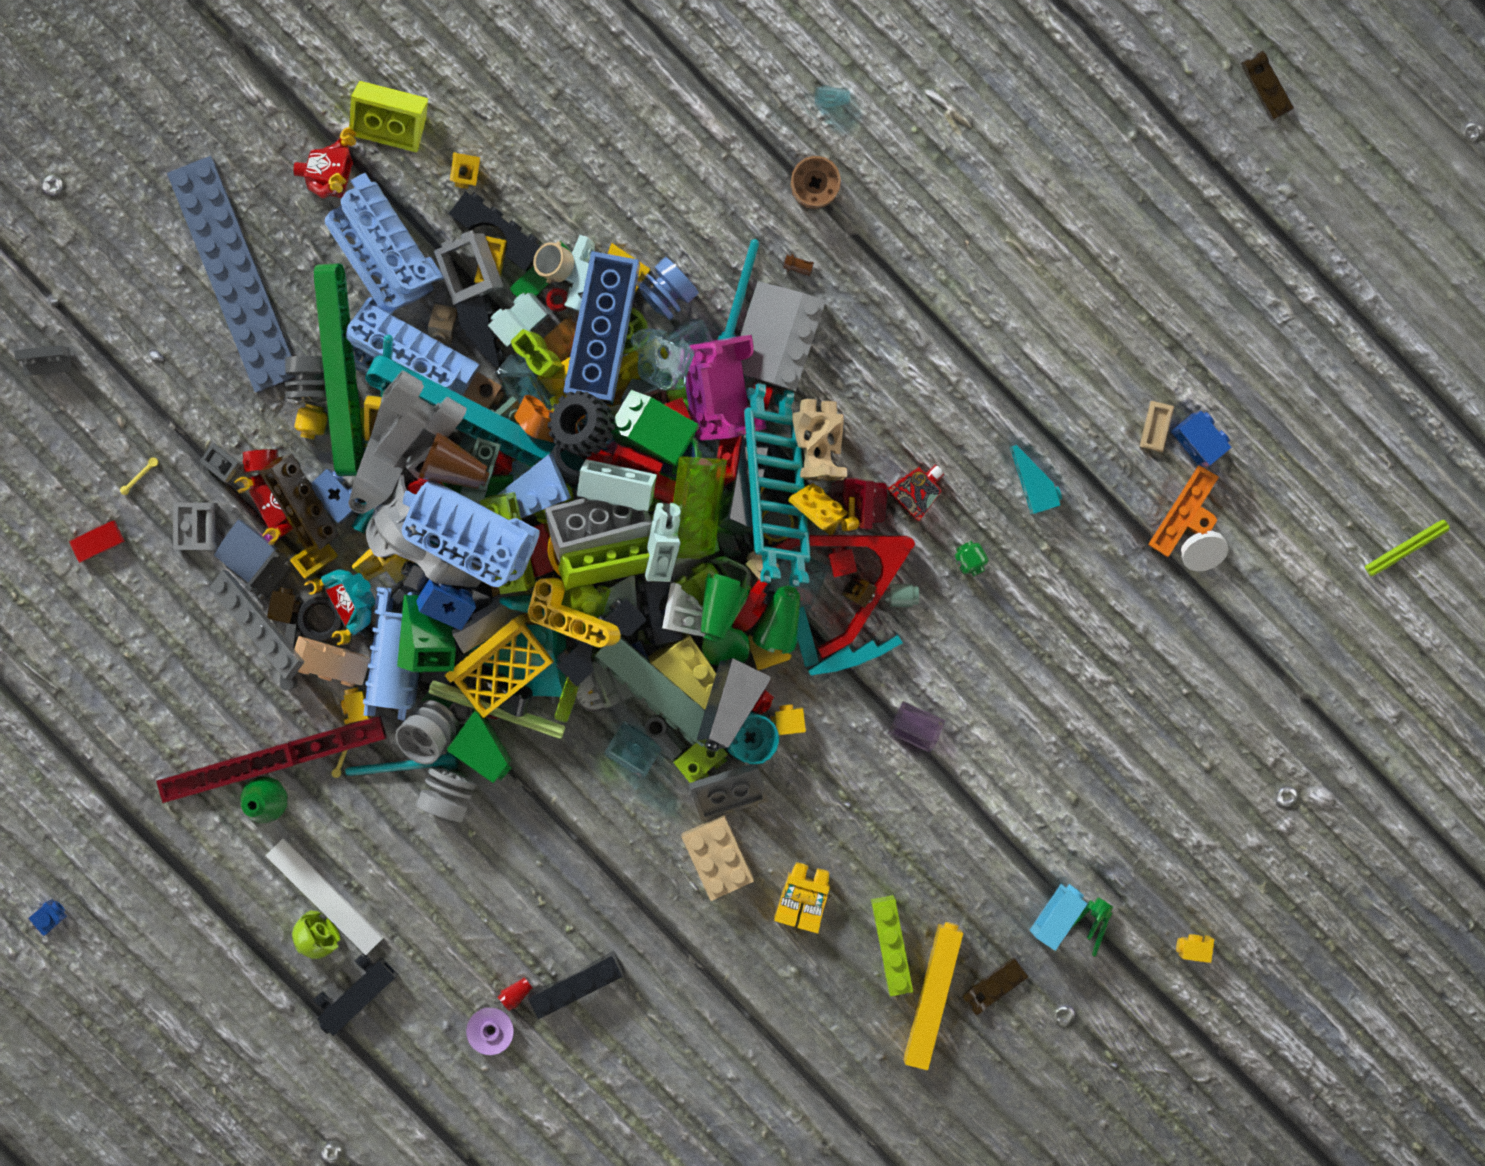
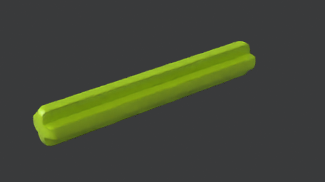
[1365,520,1450,576]

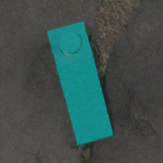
[1009,445,1062,514]

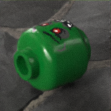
[954,540,989,577]

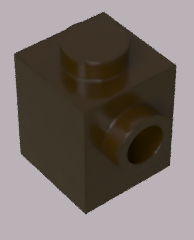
[267,587,302,624]

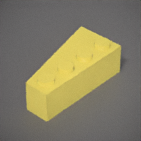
[648,633,716,709]

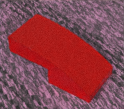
[69,520,125,563]

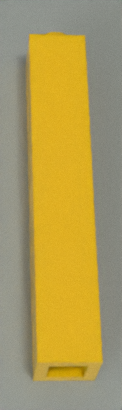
[903,922,963,1070]

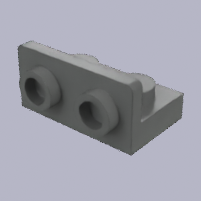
[14,345,72,376]

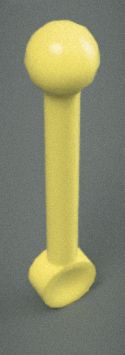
[120,457,159,495]
[332,750,348,778]

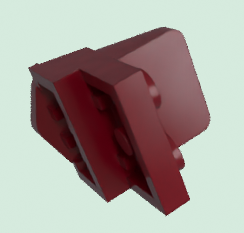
[827,477,887,529]

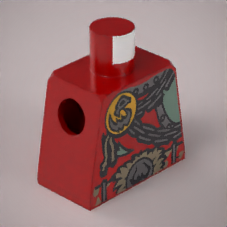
[887,465,945,522]

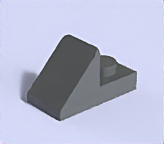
[199,443,243,484]

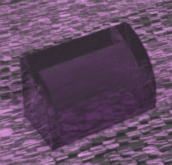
[888,701,946,753]

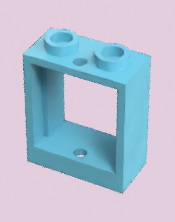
[1030,884,1088,951]

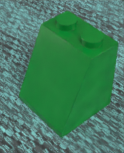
[447,710,512,783]

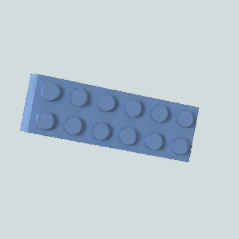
[564,251,640,405]

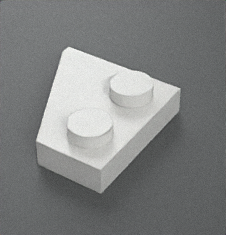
[662,583,705,637]

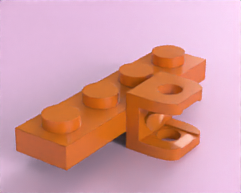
[1148,465,1219,557]

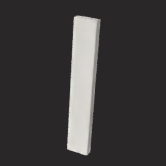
[266,838,384,955]

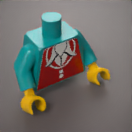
[305,569,375,645]

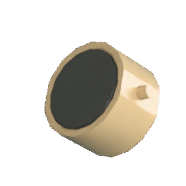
[533,241,574,284]

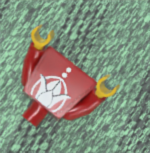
[293,127,356,199]
[234,474,293,545]

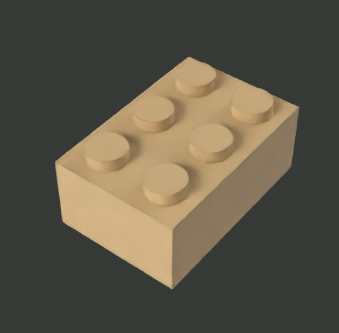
[681,815,754,901]

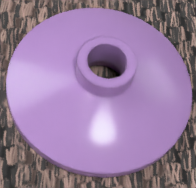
[466,1008,514,1055]

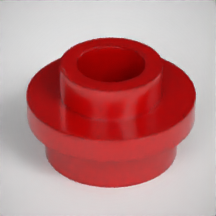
[546,288,568,312]

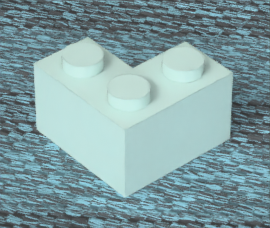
[488,293,551,347]

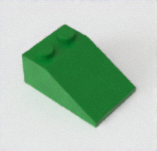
[611,390,699,466]

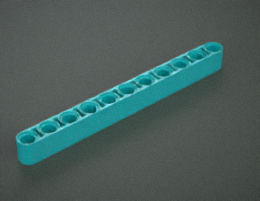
[365,356,584,491]

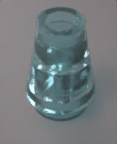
[815,85,850,108]

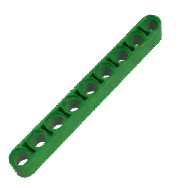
[314,263,364,477]

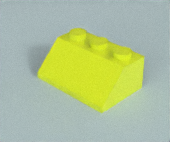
[349,81,428,153]

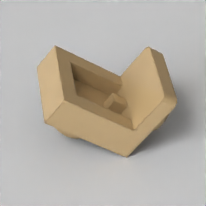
[428,304,458,344]

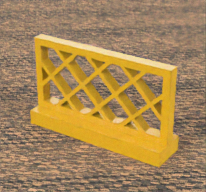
[445,614,554,718]

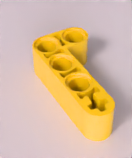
[528,578,620,647]

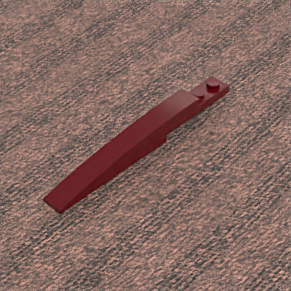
[156,715,387,803]

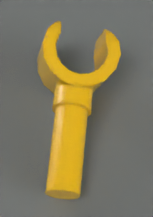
[841,497,859,531]

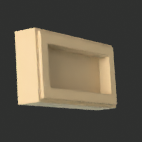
[1139,401,1174,452]

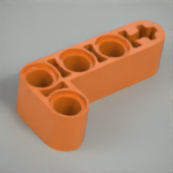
[514,395,581,443]

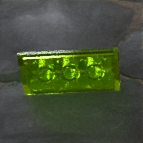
[673,457,727,559]

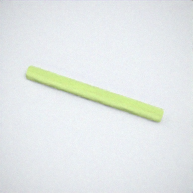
[429,681,565,739]

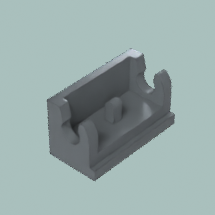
[245,550,295,602]

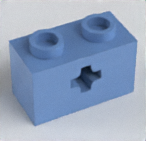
[311,469,362,523]

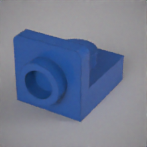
[28,899,67,936]

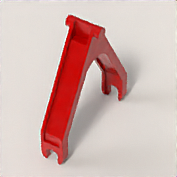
[771,535,915,658]

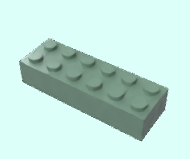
[592,635,705,746]

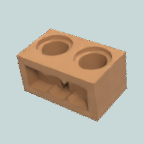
[463,372,504,409]

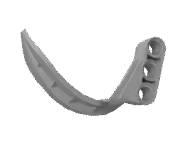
[366,472,488,588]

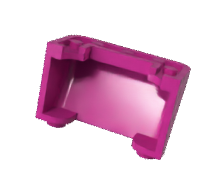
[681,335,766,440]

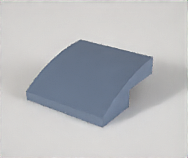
[214,519,278,582]

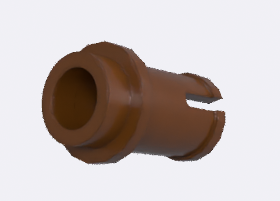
[783,254,814,277]

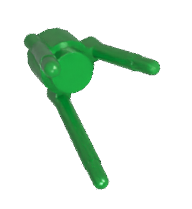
[1069,897,1113,957]

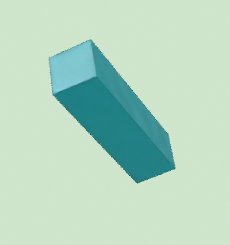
[797,606,819,667]

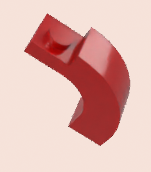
[701,579,768,632]

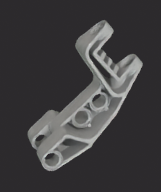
[348,370,467,513]

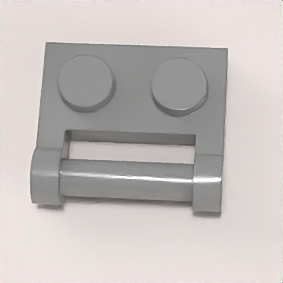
[173,502,218,550]

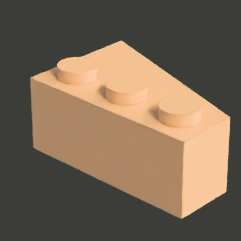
[294,636,371,687]

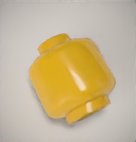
[294,404,328,440]

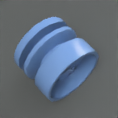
[636,257,699,321]

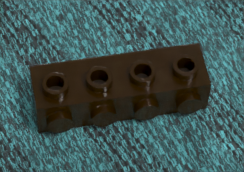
[259,454,339,553]

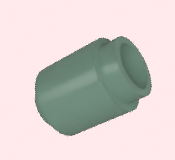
[884,584,919,607]

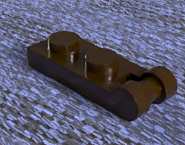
[1241,51,1294,121]
[962,957,1028,1016]

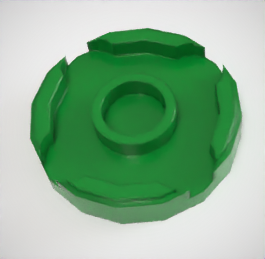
[702,628,750,667]

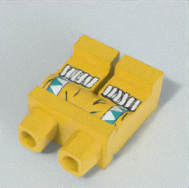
[774,862,830,934]

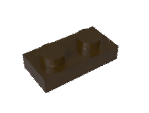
[841,574,877,608]

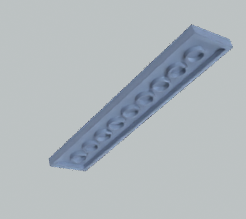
[167,156,296,393]

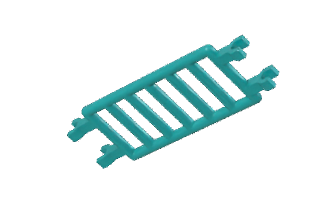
[744,383,811,587]

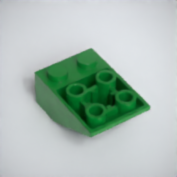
[397,595,456,672]

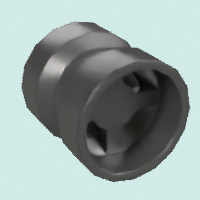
[449,702,474,724]

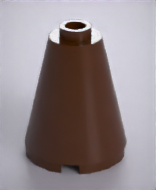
[419,432,490,489]

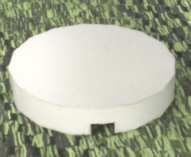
[1181,531,1229,571]

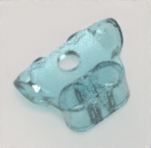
[631,328,694,390]

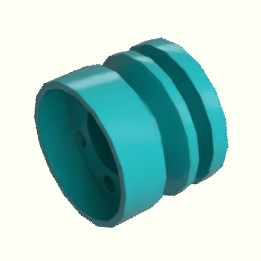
[726,712,779,765]

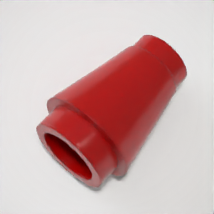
[497,977,533,1011]

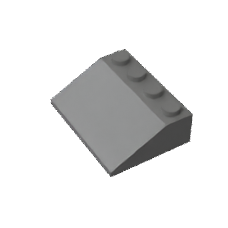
[740,281,826,393]

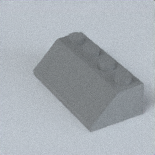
[545,498,652,563]

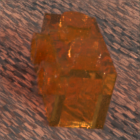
[543,318,577,362]

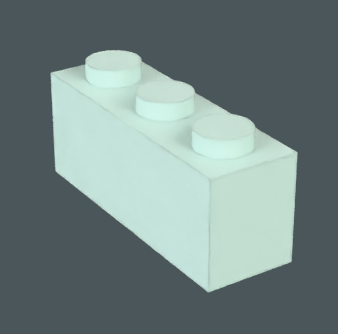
[577,459,656,511]

